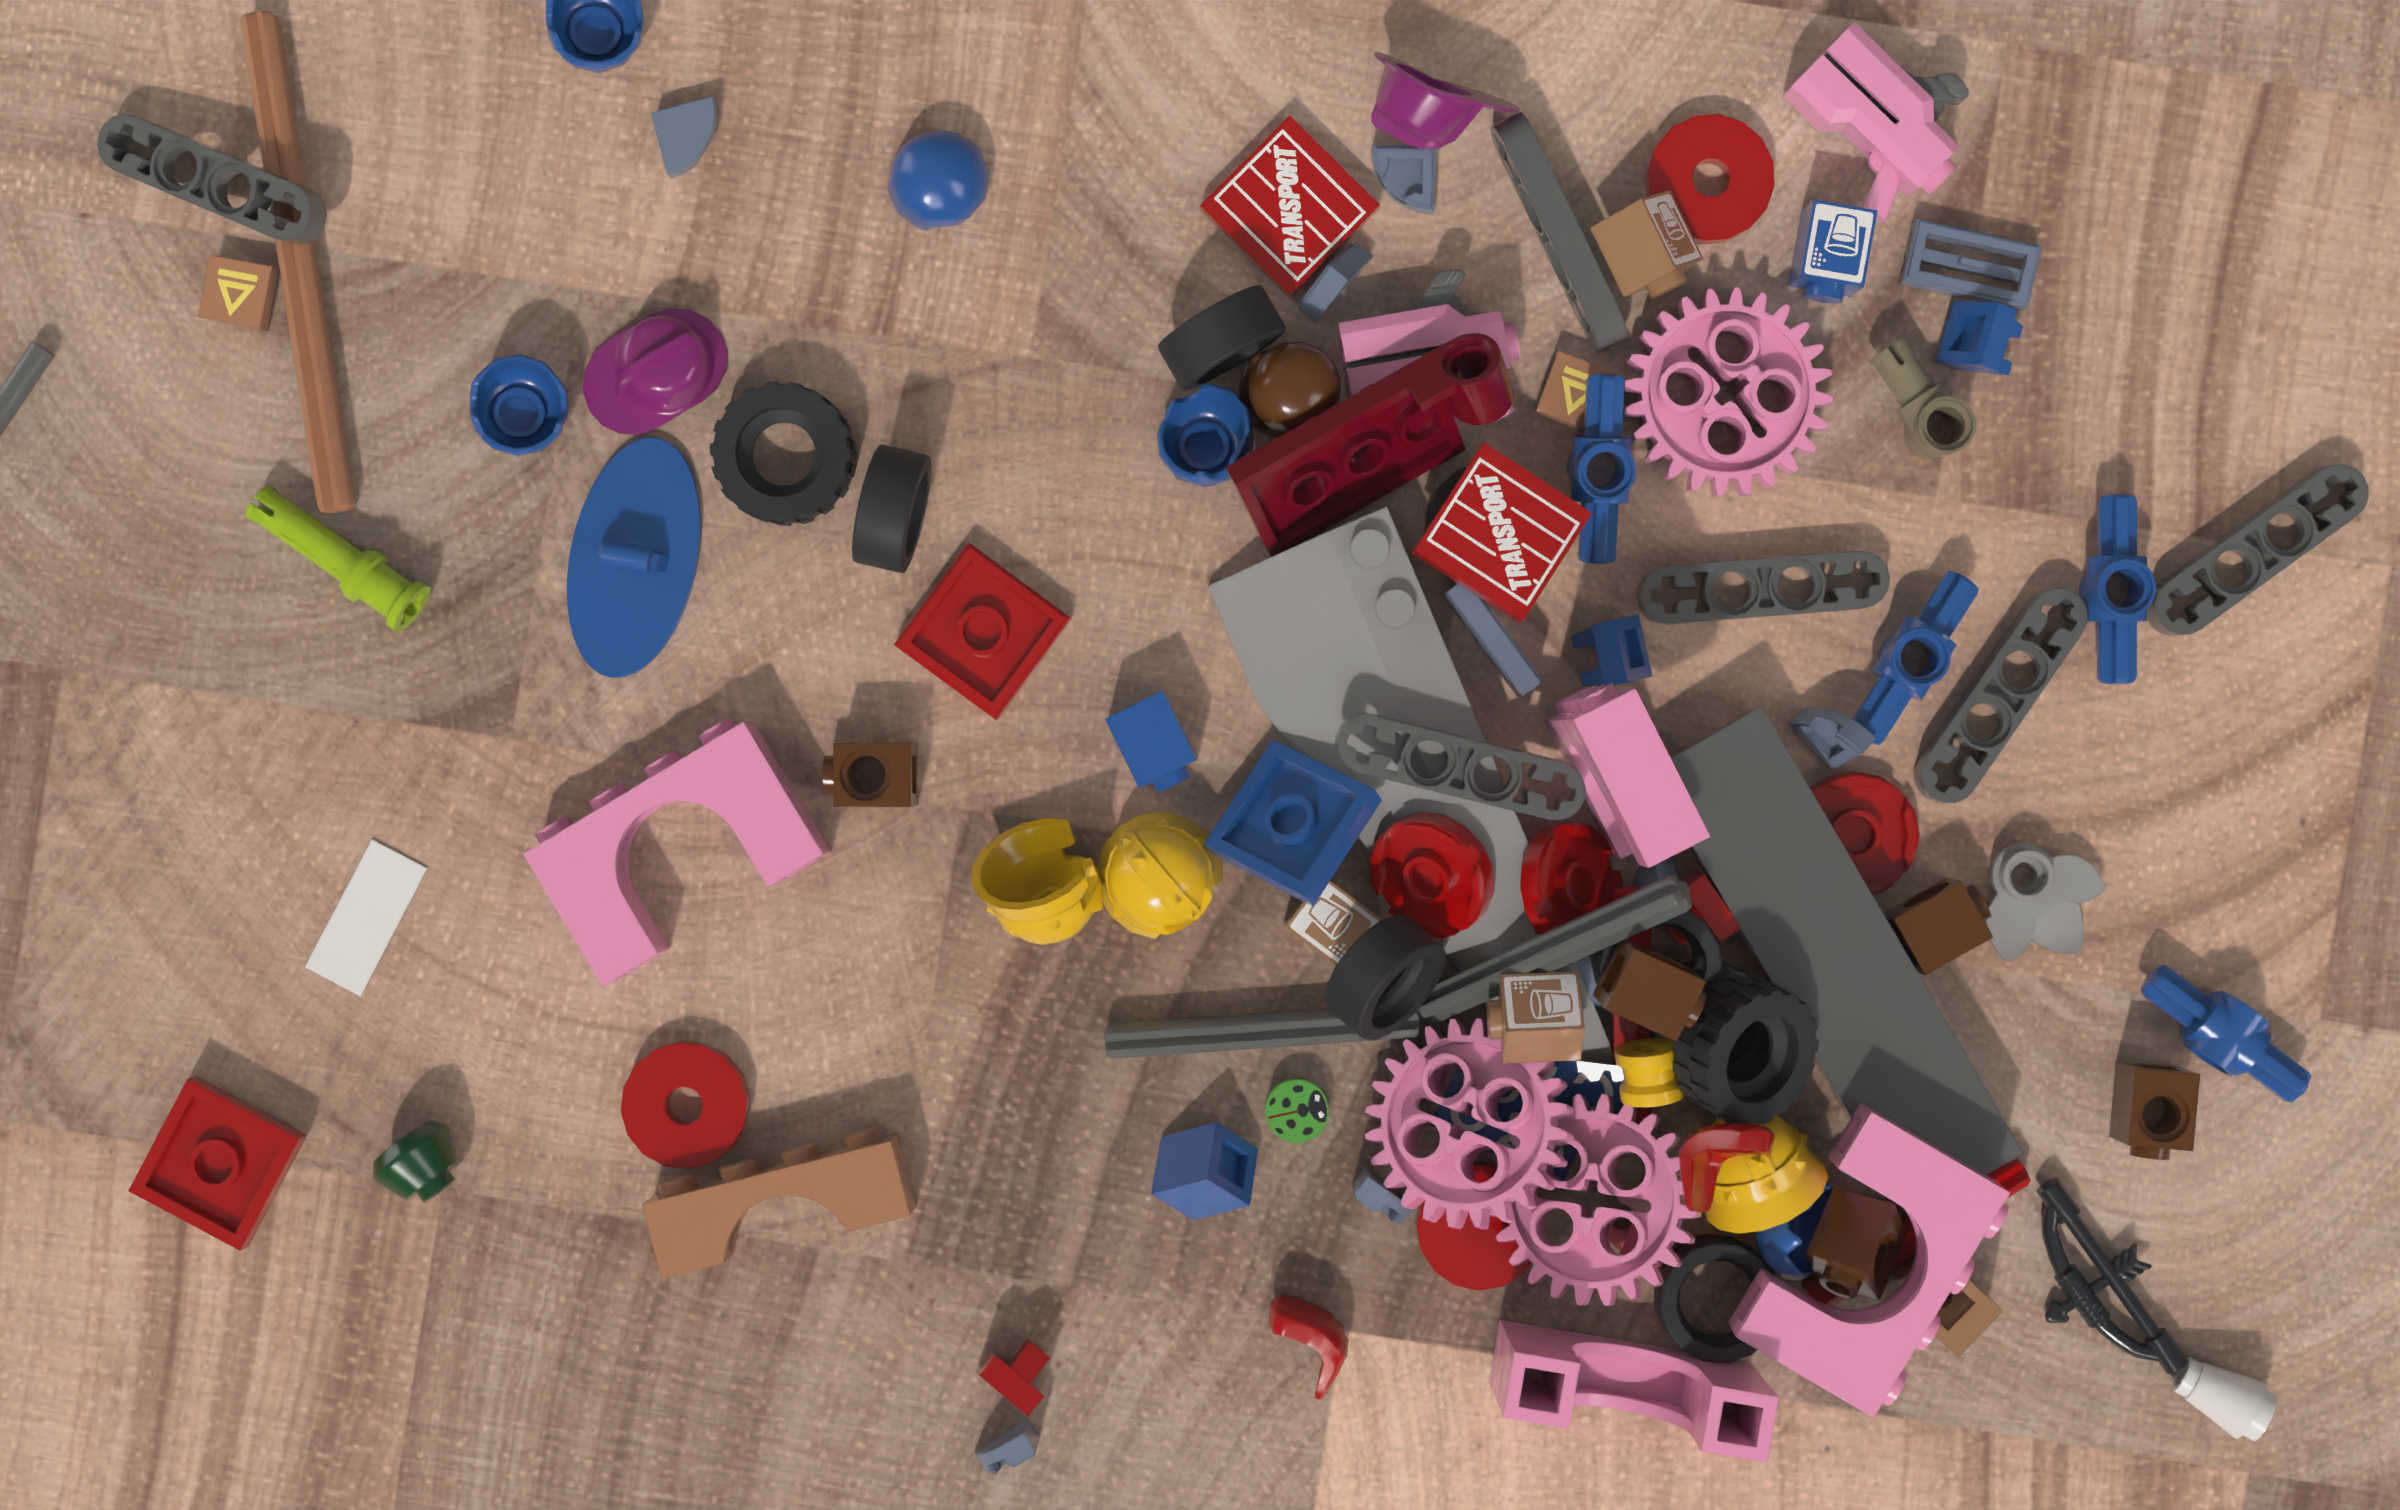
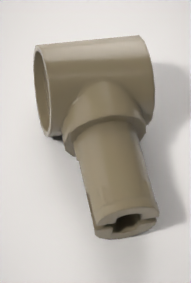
[1869,337,1976,460]

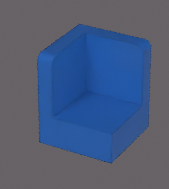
[1151,1121,1258,1219]

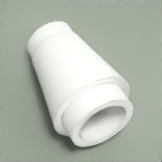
[2172,1357,2278,1441]

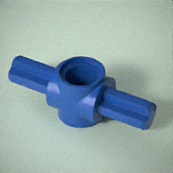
[1567,373,1636,564]
[2079,494,2156,684]
[1853,571,1978,745]
[2140,965,2311,1102]

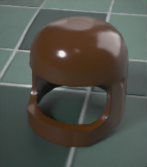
[1238,342,1341,438]

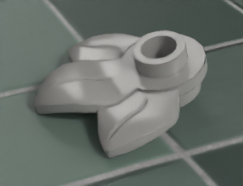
[1985,843,2106,962]

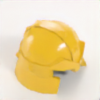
[1097,812,1224,939]
[971,818,1104,945]
[1705,1114,1828,1234]

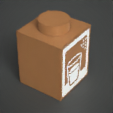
[1590,190,1704,299]
[1284,880,1382,965]
[1486,971,1585,1064]

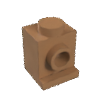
[1892,1256,2003,1358]

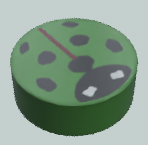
[1265,1077,1329,1143]

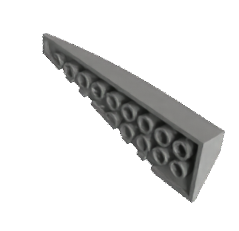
[1208,507,1613,1065]

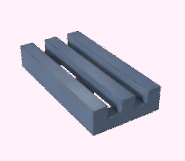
[1898,218,2042,311]
[1442,584,1542,697]

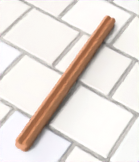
[240,11,356,514]

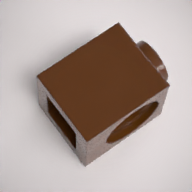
[822,743,918,807]
[1883,878,1993,975]
[1592,939,1706,1041]
[2109,1061,2200,1160]
[1806,1187,1907,1300]

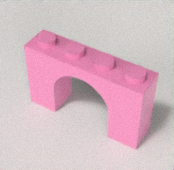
[1544,683,1710,868]
[523,718,832,987]
[1728,1102,2010,1418]
[1489,1320,1779,1463]

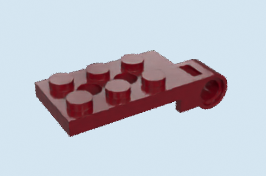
[1225,333,1514,557]

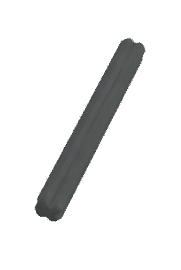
[1418,875,1692,1023]
[1104,1008,1420,1059]

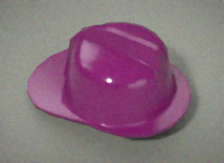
[1371,52,1520,149]
[583,308,728,435]

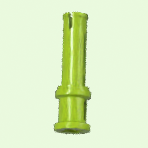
[245,485,431,633]

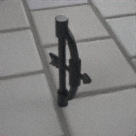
[2037,1178,2188,1374]

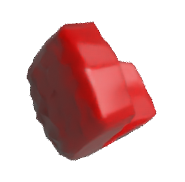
[1679,1123,1775,1212]
[1268,1294,1349,1400]

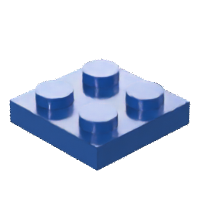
[1204,739,1382,907]

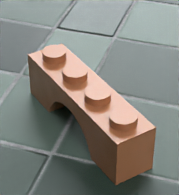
[642,1127,917,1279]

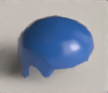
[546,0,644,73]
[887,131,989,230]
[470,354,568,457]
[1157,383,1254,487]
[1755,1181,1832,1280]

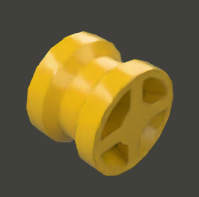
[1615,1038,1685,1108]

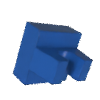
[1935,301,2023,375]
[1571,614,1653,686]

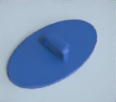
[567,437,701,678]

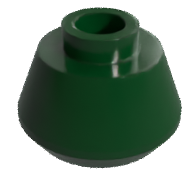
[373,1120,458,1203]

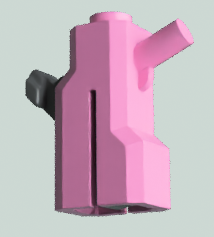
[1783,22,1969,222]
[1337,269,1520,424]

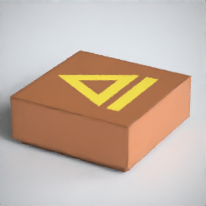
[198,255,279,332]
[1534,351,1618,431]

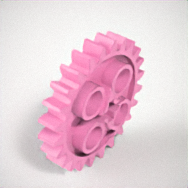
[1623,287,1833,498]
[1365,1018,1574,1230]
[1490,1094,1701,1306]

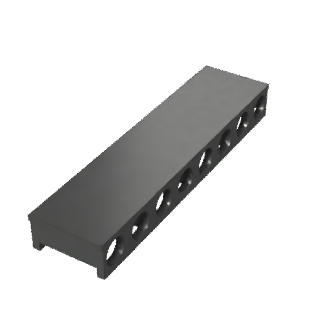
[1671,706,2024,1212]

